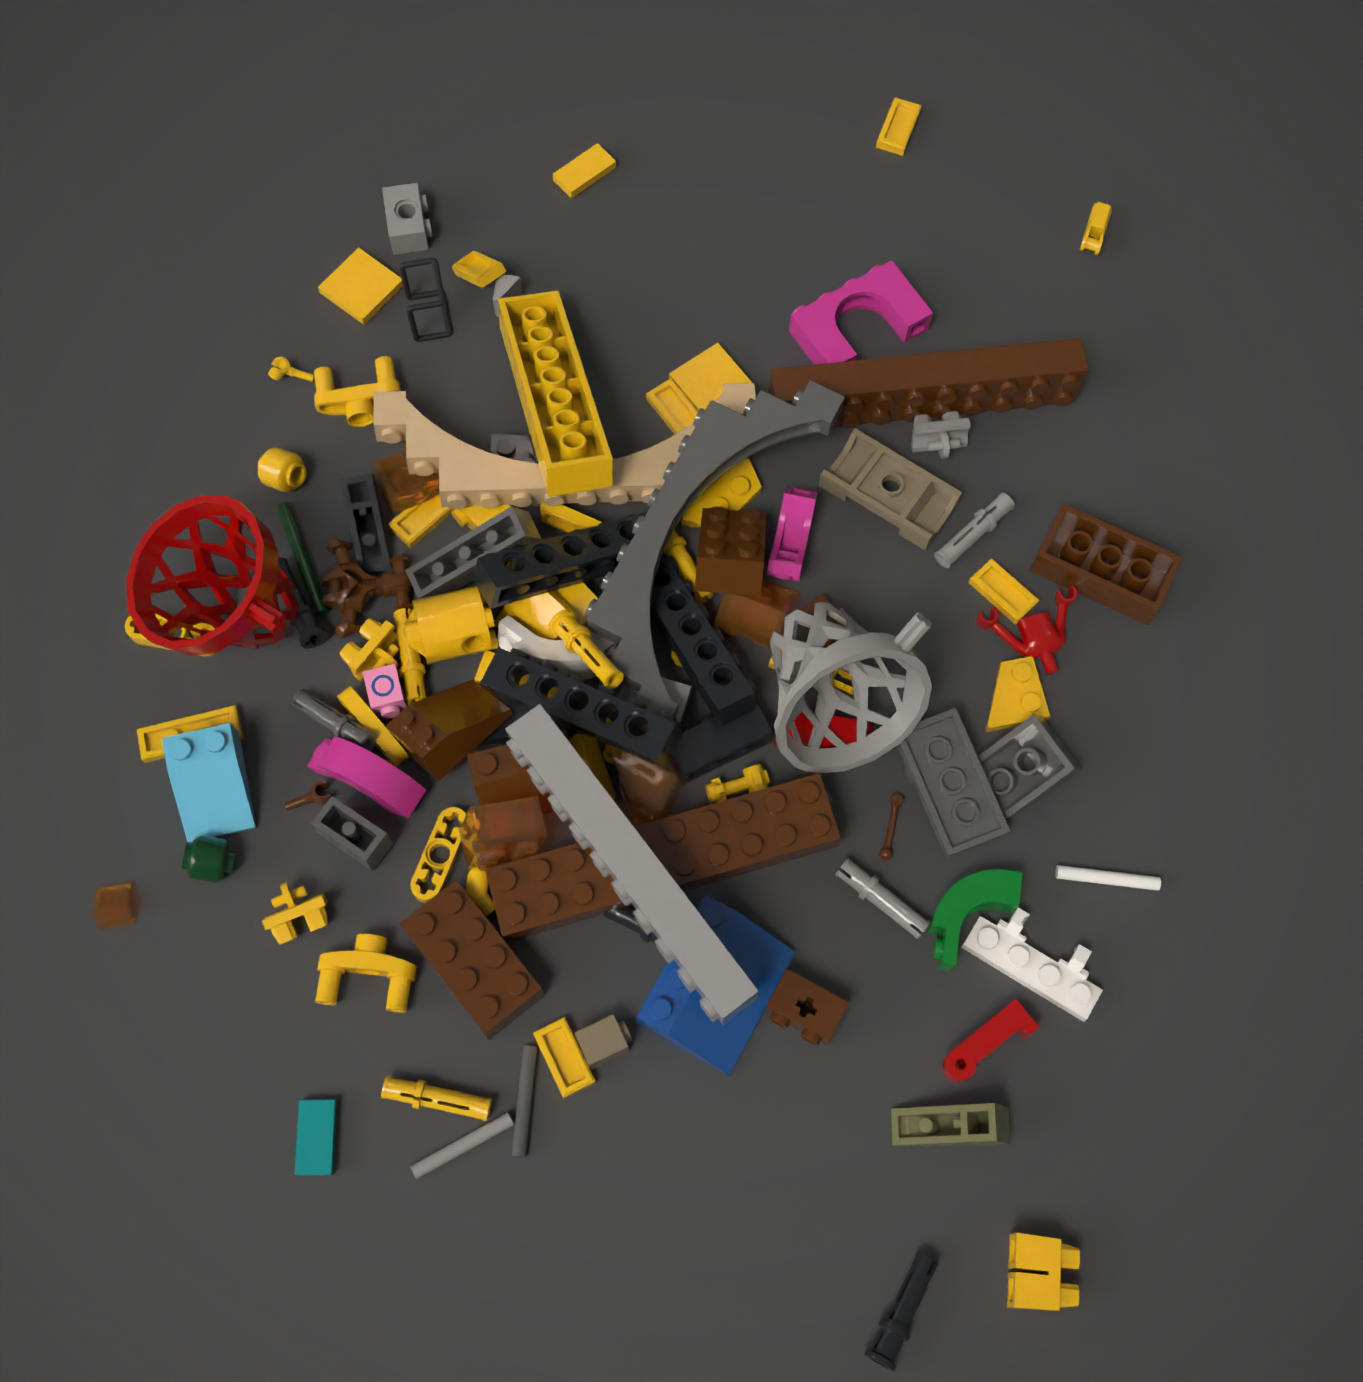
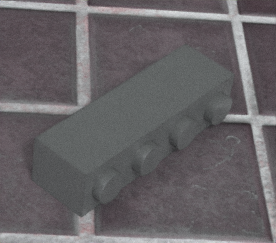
[405,506,542,599]

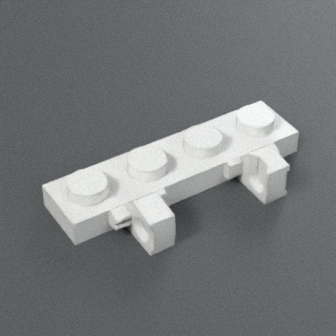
[961,908,1103,1022]

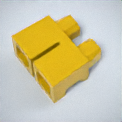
[1007,1233,1080,1311]

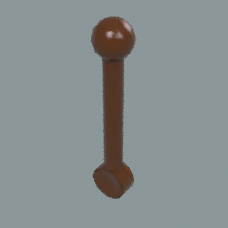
[879,794,904,860]

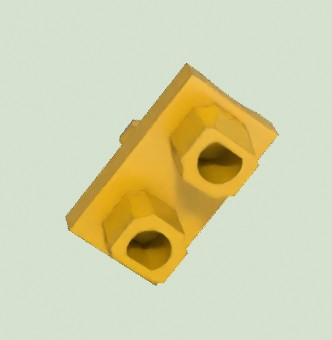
[339,618,399,682]
[262,882,329,944]

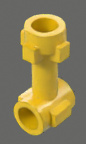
[705,764,770,804]

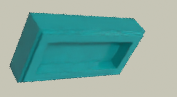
[294,1100,337,1176]

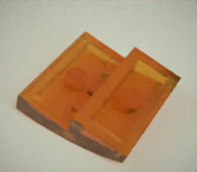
[372,444,440,513]

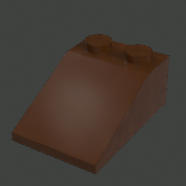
[385,680,513,781]

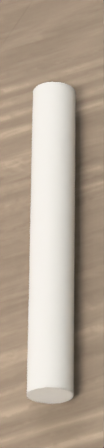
[1055,865,1161,891]

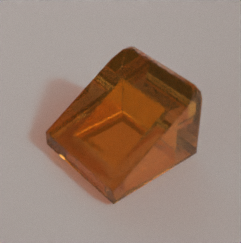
[92,882,135,930]

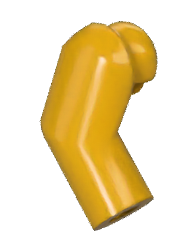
[465,865,495,917]

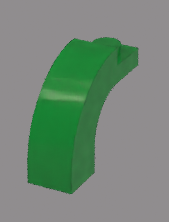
[927,869,1023,972]

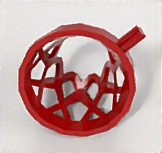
[126,495,298,656]

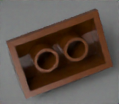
[467,729,569,829]

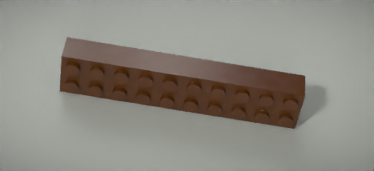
[768,338,1089,428]
[485,773,841,942]

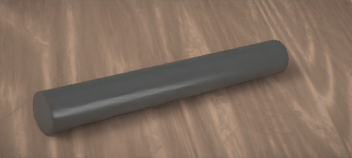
[512,1046,537,1157]

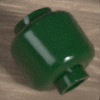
[181,835,235,883]

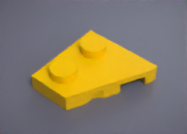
[985,656,1050,732]

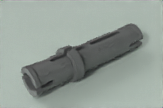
[292,689,377,751]

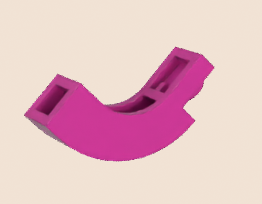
[767,486,818,581]
[307,736,426,818]

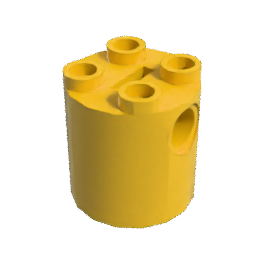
[404,586,498,665]

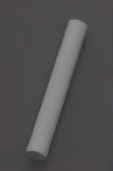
[410,1112,514,1179]

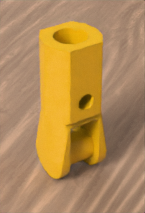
[1080,202,1112,256]

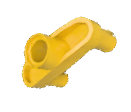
[314,356,401,427]
[315,934,417,1013]

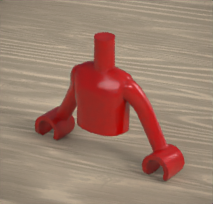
[976,586,1077,675]

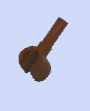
[284,780,332,811]

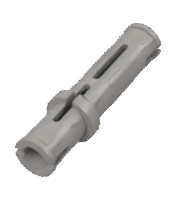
[934,492,1015,568]
[835,857,931,939]

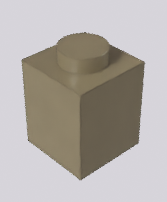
[574,1014,632,1070]

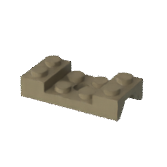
[819,428,962,550]

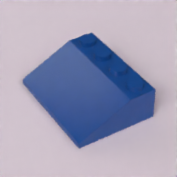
[636,894,796,1076]

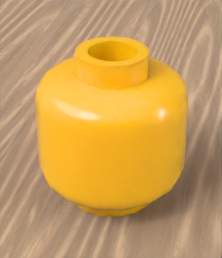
[258,447,306,492]

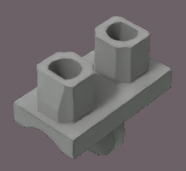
[911,411,971,459]

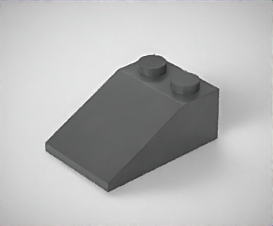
[978,714,1082,821]

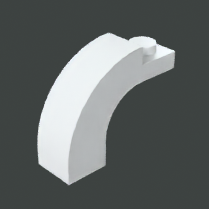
[497,616,616,680]

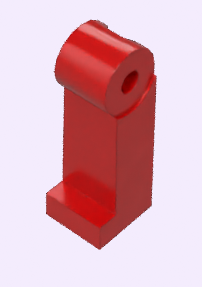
[942,999,1039,1083]

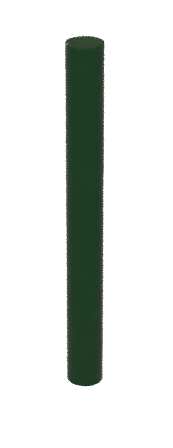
[277,502,328,617]

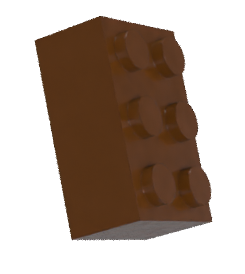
[695,506,766,596]

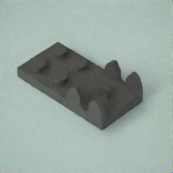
[893,708,1011,858]

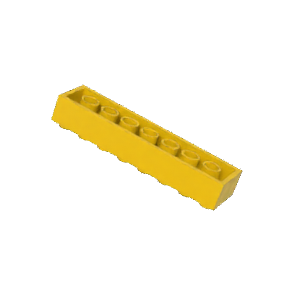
[498,291,613,497]

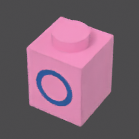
[362,664,407,720]

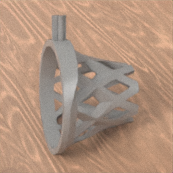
[770,602,932,774]

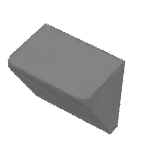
[493,274,523,317]

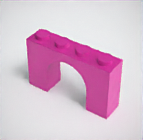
[789,260,933,365]

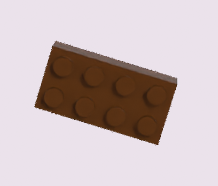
[1030,504,1183,625]
[400,880,544,1040]

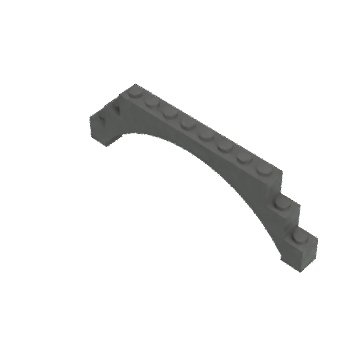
[585,380,845,732]

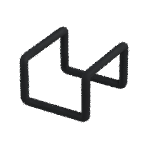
[399,258,452,342]

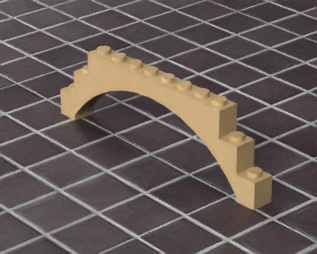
[373,383,756,509]

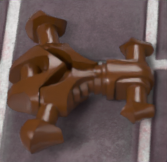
[320,538,414,639]

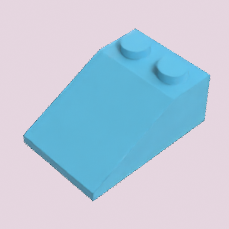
[162,723,257,842]

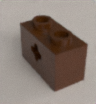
[765,968,849,1046]

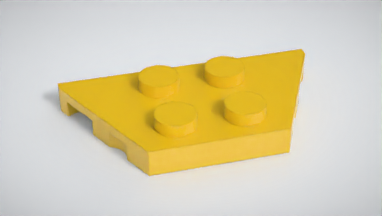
[680,457,762,528]

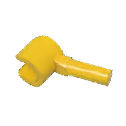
[268,356,314,382]

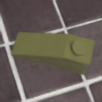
[891,1103,1011,1146]

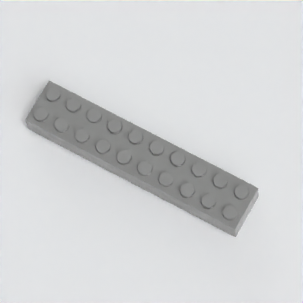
[505,704,759,1025]

